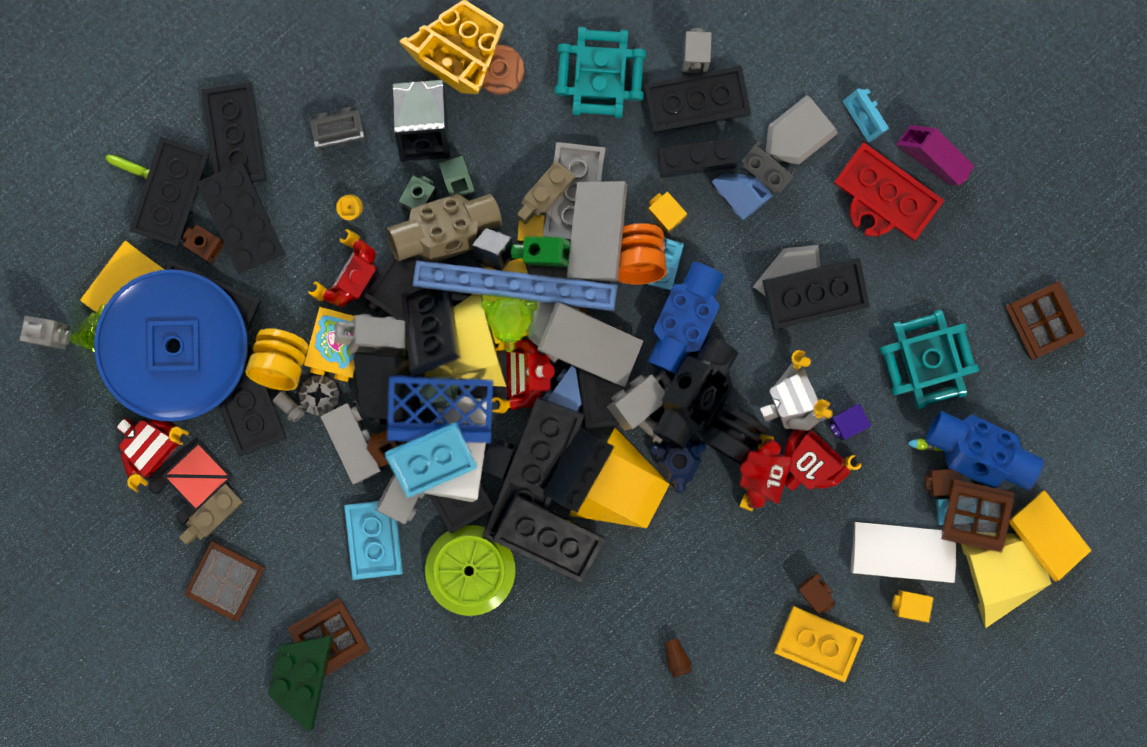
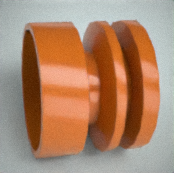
[618,223,667,285]

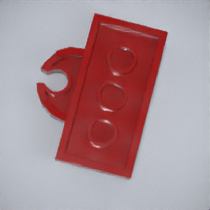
[833,142,945,242]

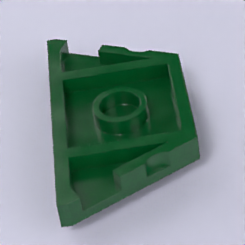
[268,635,333,731]

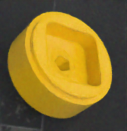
[336,194,363,220]

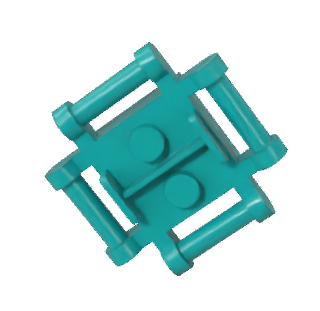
[554,27,647,118]
[879,310,980,410]

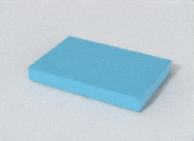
[385,422,478,498]
[344,501,403,580]

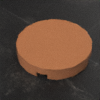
[481,44,524,95]

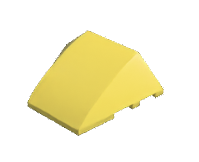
[425,294,507,387]
[961,531,1051,628]

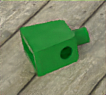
[511,236,571,268]

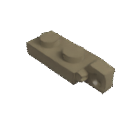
[517,161,575,225]
[179,484,244,544]

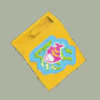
[304,307,356,382]

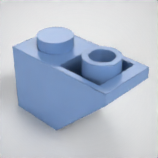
[712,172,773,220]
[542,366,581,411]

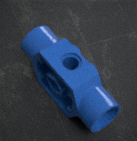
[647,262,724,376]
[925,411,1044,491]

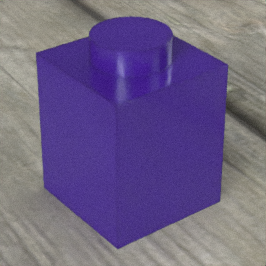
[829,404,871,441]

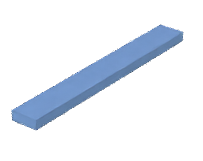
[413,260,617,311]

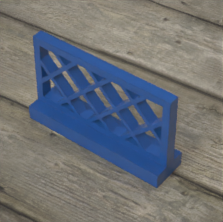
[387,376,493,443]

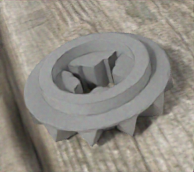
[299,375,339,415]

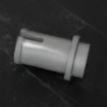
[273,391,305,422]
[637,415,663,444]

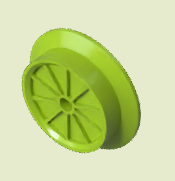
[425,525,515,616]

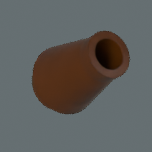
[664,638,693,678]

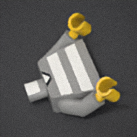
[760,350,832,431]

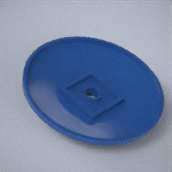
[94,270,248,421]

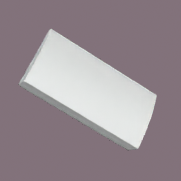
[424,397,486,502]
[850,522,956,583]

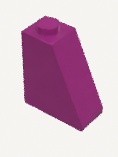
[896,125,975,186]

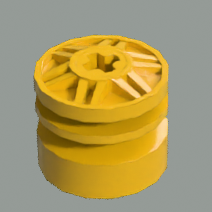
[246,329,309,391]

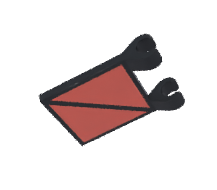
[149,441,233,523]

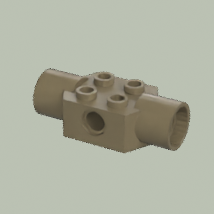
[386,193,502,263]

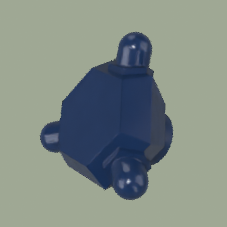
[649,441,706,493]

